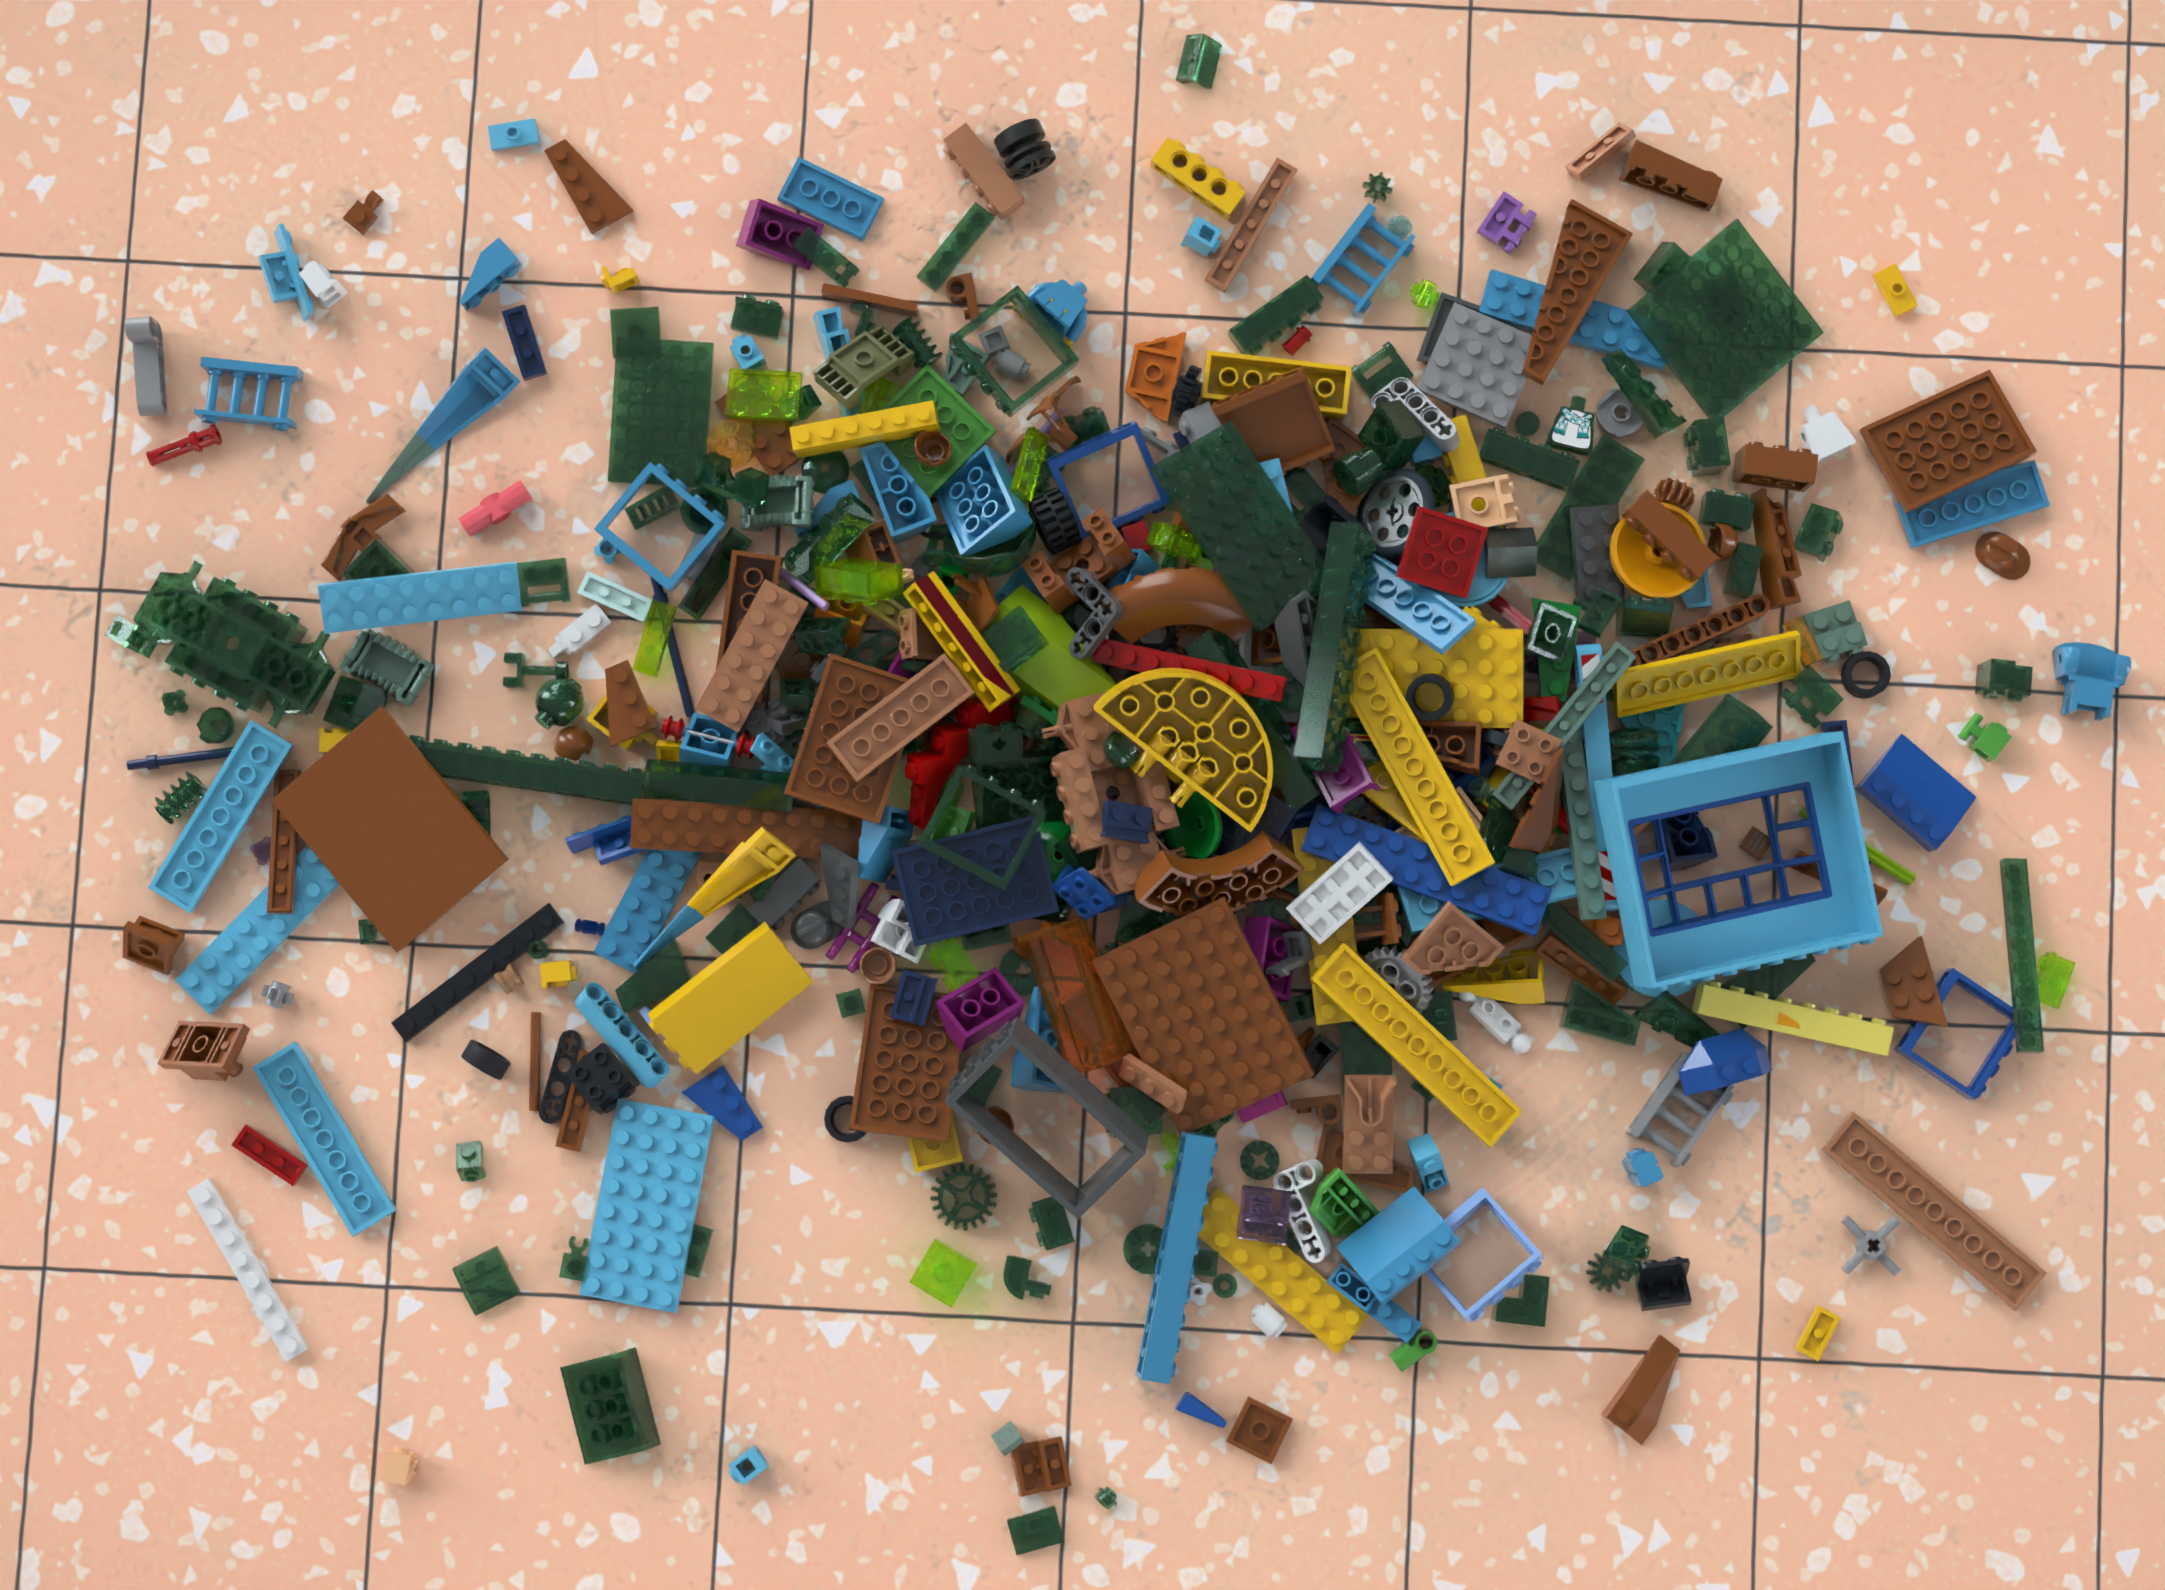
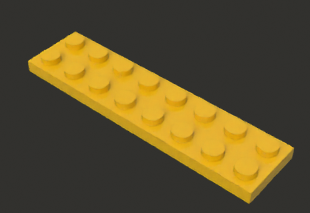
[1613,630,1801,718]
[1291,827,1358,1025]
[1198,1187,1369,1354]

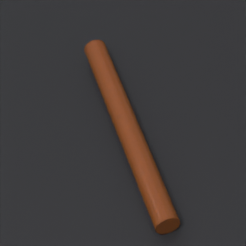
[529,1012,541,1111]

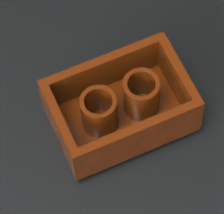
[1732,441,1819,492]

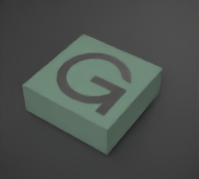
[991,1421,1025,1456]

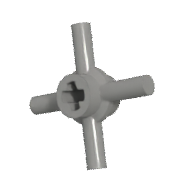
[1841,1215,1901,1276]

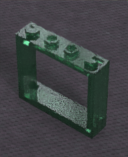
[949,285,1079,418]
[917,764,1048,892]

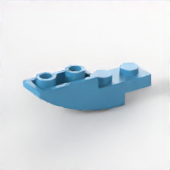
[1327,1262,1422,1344]

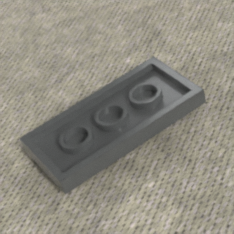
[1569,504,1625,605]

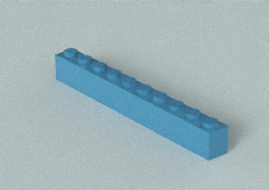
[1135,1131,1218,1384]

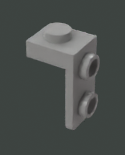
[1139,427,1180,481]

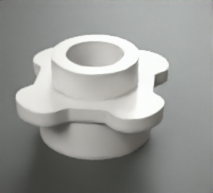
[1188,1277,1212,1306]

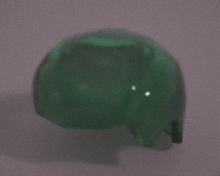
[197,707,235,744]
[1103,731,1139,769]

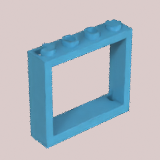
[594,462,728,594]

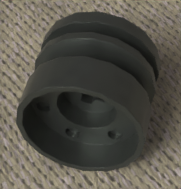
[994,118,1056,180]

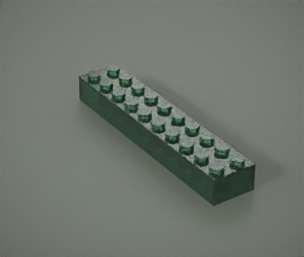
[1294,522,1376,773]
[409,735,652,805]

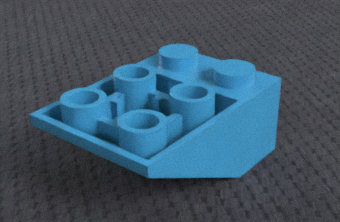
[857,806,914,883]

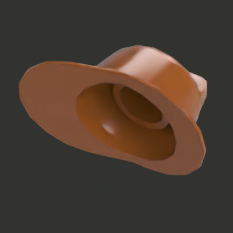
[1975,531,2030,580]

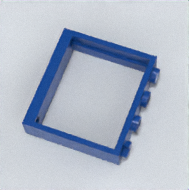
[1045,421,1170,541]
[1894,968,2028,1100]

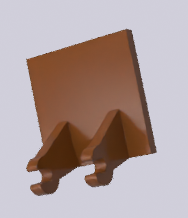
[950,573,1000,635]
[1354,893,1401,946]

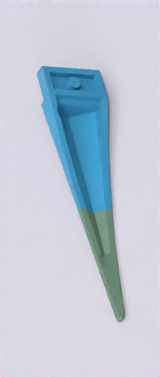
[366,347,521,503]

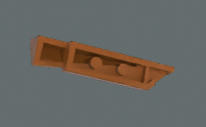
[1750,488,1802,610]

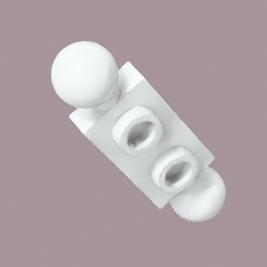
[1458,992,1531,1053]

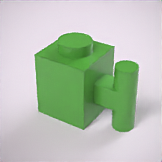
[1958,713,2012,762]

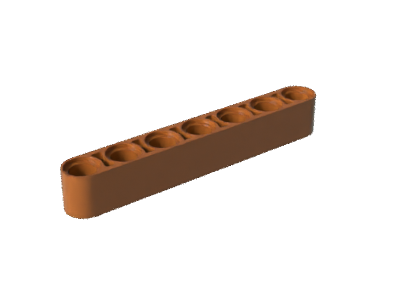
[1630,594,1770,667]

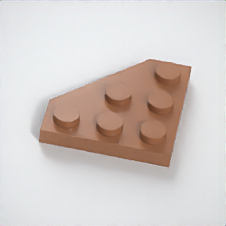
[1400,901,1505,975]

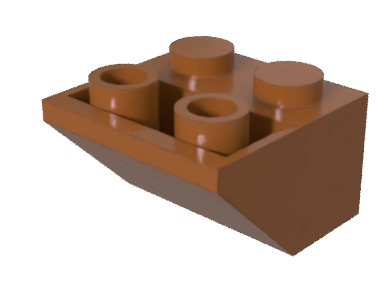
[841,520,903,586]

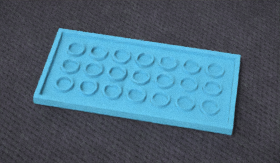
[580,1099,715,1313]

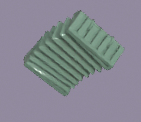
[740,474,815,532]
[339,629,435,708]

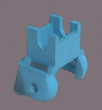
[2052,642,2132,721]

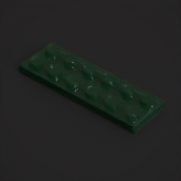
[1537,434,1645,582]

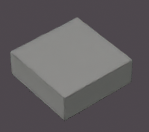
[979,325,1010,357]

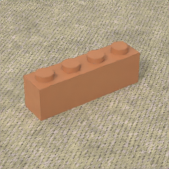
[943,123,1025,220]

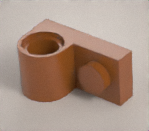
[946,272,981,327]
[1289,1094,1342,1125]

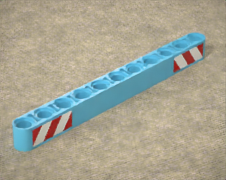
[1574,643,1619,912]

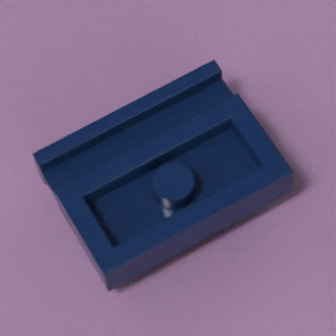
[1100,800,1153,844]
[890,970,938,1027]

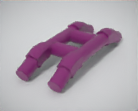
[825,882,900,973]

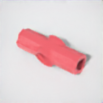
[458,480,532,537]

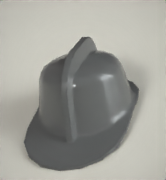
[790,901,843,949]

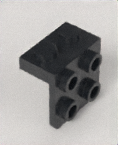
[1293,494,1364,567]
[567,1043,640,1115]
[1635,1256,1692,1311]

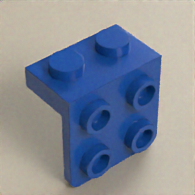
[1052,864,1116,920]

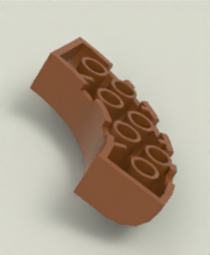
[1101,567,1267,644]
[1135,831,1305,916]

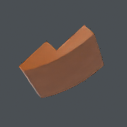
[1011,1436,1072,1497]

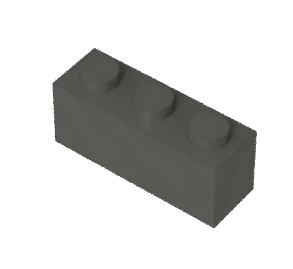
[747,857,821,931]

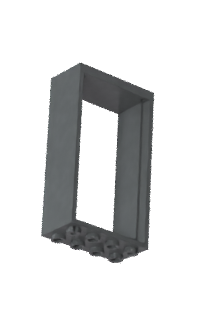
[945,1017,1149,1219]

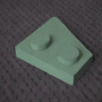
[943,332,991,397]

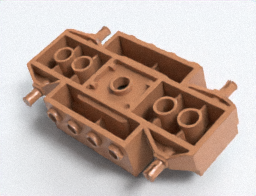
[1042,691,1186,896]

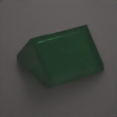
[1525,601,1577,664]

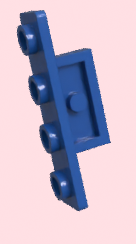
[565,815,647,866]

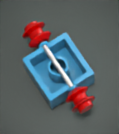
[661,713,756,778]

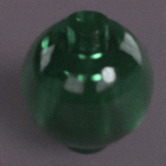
[534,678,585,730]

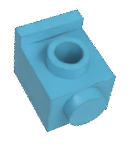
[1180,216,1222,257]
[729,334,766,375]
[729,1445,770,1485]

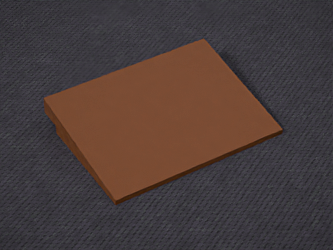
[271,706,509,953]

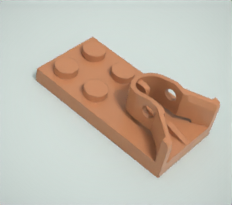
[1342,1074,1397,1174]

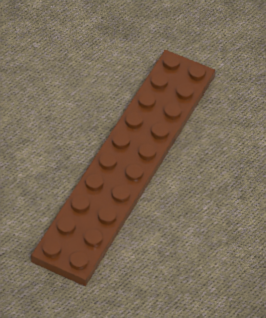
[630,798,862,860]

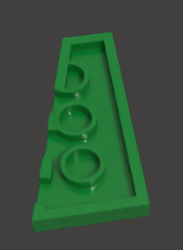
[1531,598,1581,703]

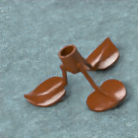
[1006,376,1081,464]

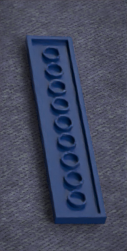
[1301,804,1552,937]

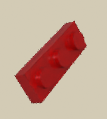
[232,1124,309,1186]

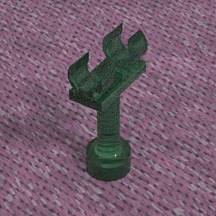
[503,653,569,688]

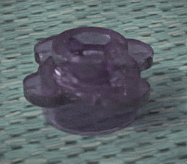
[250,836,271,865]

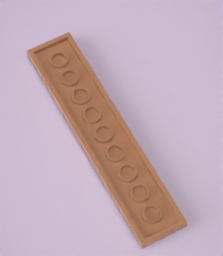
[1821,1112,2047,1311]

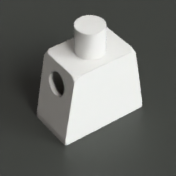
[1798,404,1856,463]

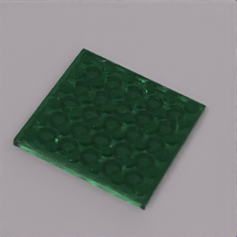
[1626,219,1824,424]

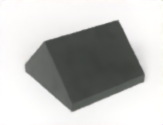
[1484,527,1538,578]

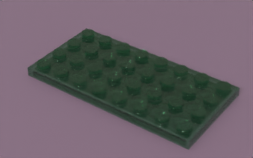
[1150,420,1338,633]

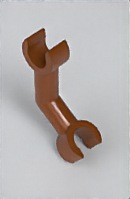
[1266,888,1301,927]

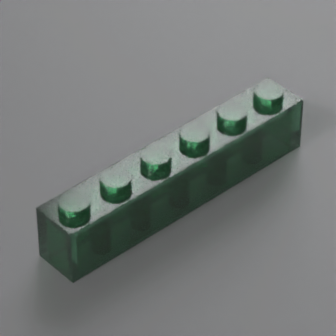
[643,759,794,812]

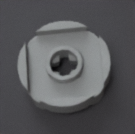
[1595,389,1645,439]

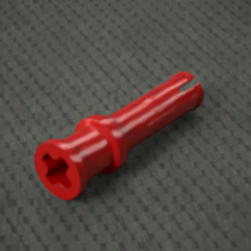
[146,424,222,466]

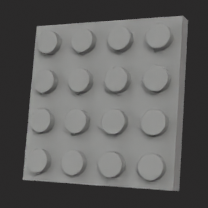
[1417,302,1532,429]

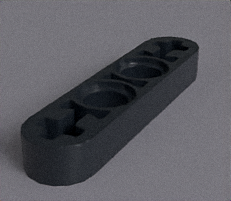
[539,1030,583,1124]

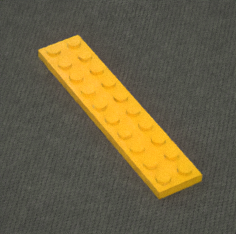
[1334,647,1496,887]
[1310,943,1523,1148]

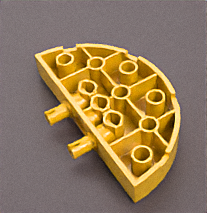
[1093,668,1273,833]

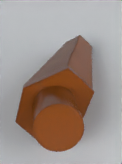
[1297,1027,1315,1051]

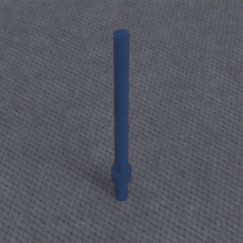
[650,577,695,717]
[127,747,234,770]

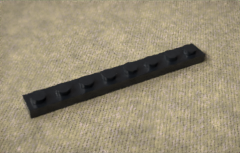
[391,903,565,1043]

